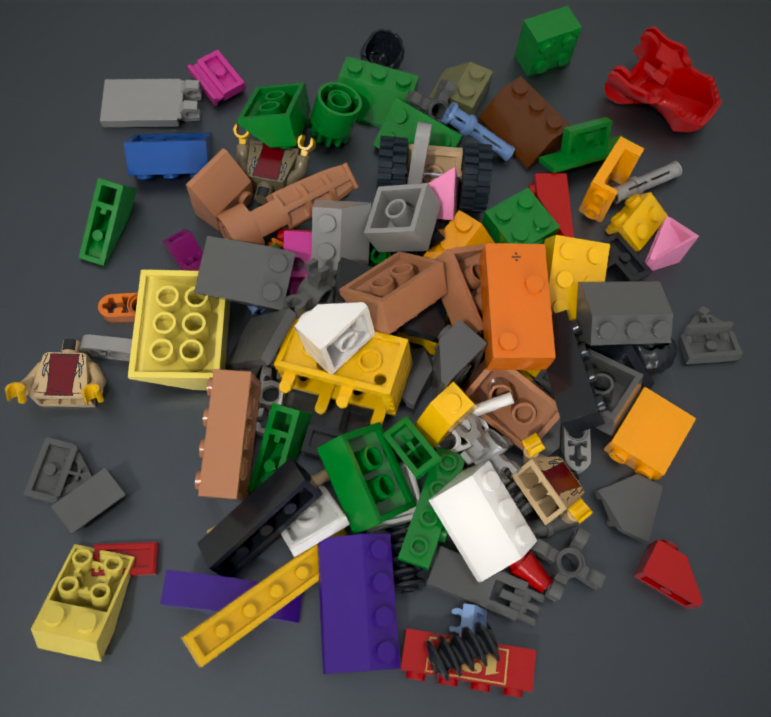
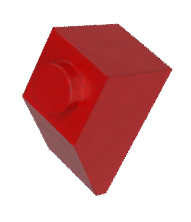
[633,539,703,609]

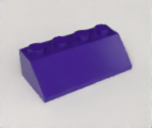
[317,534,400,674]

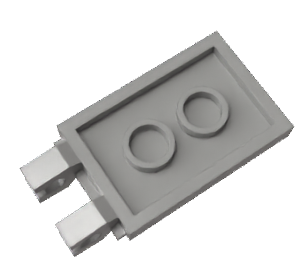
[100,79,202,127]

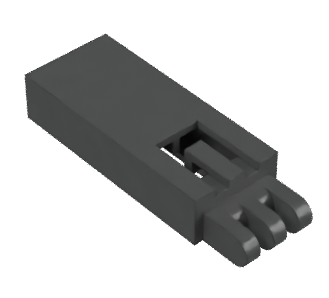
[425,546,546,627]

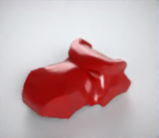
[605,27,722,133]

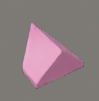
[428,167,459,220]
[645,216,699,271]

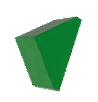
[383,416,442,480]

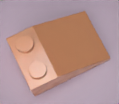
[461,360,560,451]

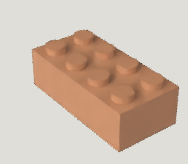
[195,369,262,501]

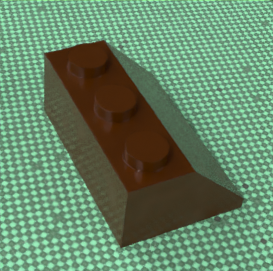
[478,76,571,170]

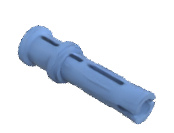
[441,102,515,161]

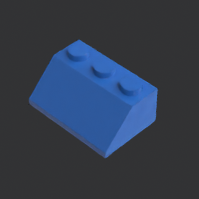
[124,132,212,179]

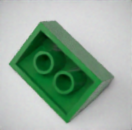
[337,56,419,128]
[237,82,311,149]
[317,422,417,535]

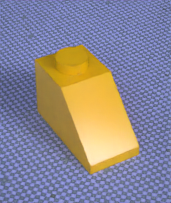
[414,382,478,449]

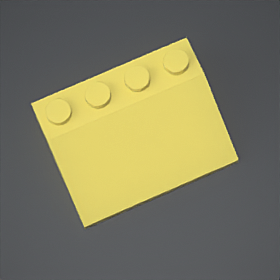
[128,270,231,390]

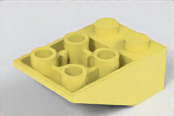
[31,544,135,662]

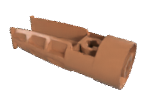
[216,162,359,245]

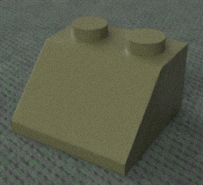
[428,62,493,115]

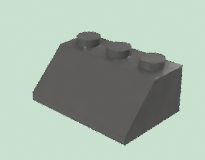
[576,281,673,345]
[431,320,487,401]

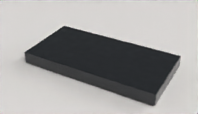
[332,257,446,343]

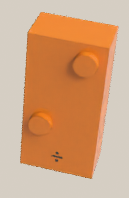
[479,243,556,370]

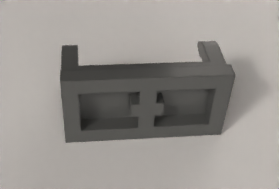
[51,468,126,534]

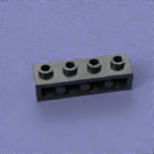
[547,310,607,435]
[197,457,323,578]

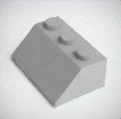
[311,200,371,273]

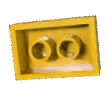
[544,235,610,320]

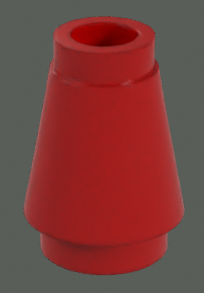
[508,550,553,593]

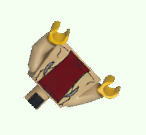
[5,339,107,407]
[511,433,593,525]

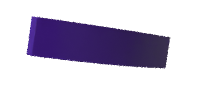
[160,570,303,623]

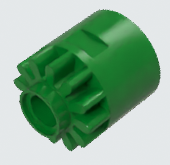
[308,82,362,147]

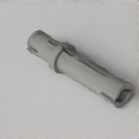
[613,161,682,204]

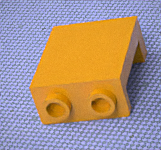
[578,136,644,222]
[604,387,696,482]

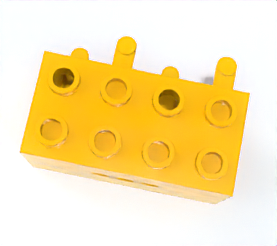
[274,317,413,425]

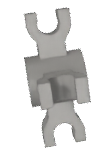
[455,414,522,485]

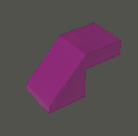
[162,228,203,271]

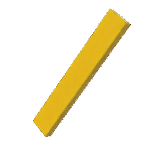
[181,528,348,667]

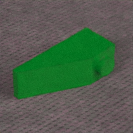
[78,178,137,266]
[248,403,312,493]

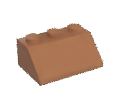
[434,244,485,338]
[339,251,447,334]

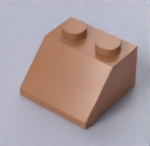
[186,148,254,231]

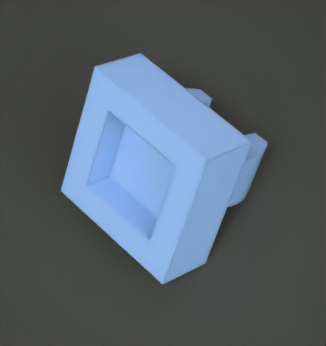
[449,604,487,637]

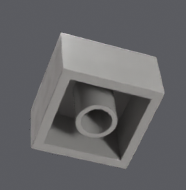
[364,183,441,252]

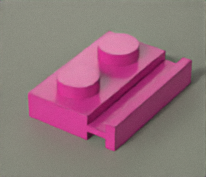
[187,50,246,106]

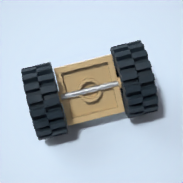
[376,136,493,212]

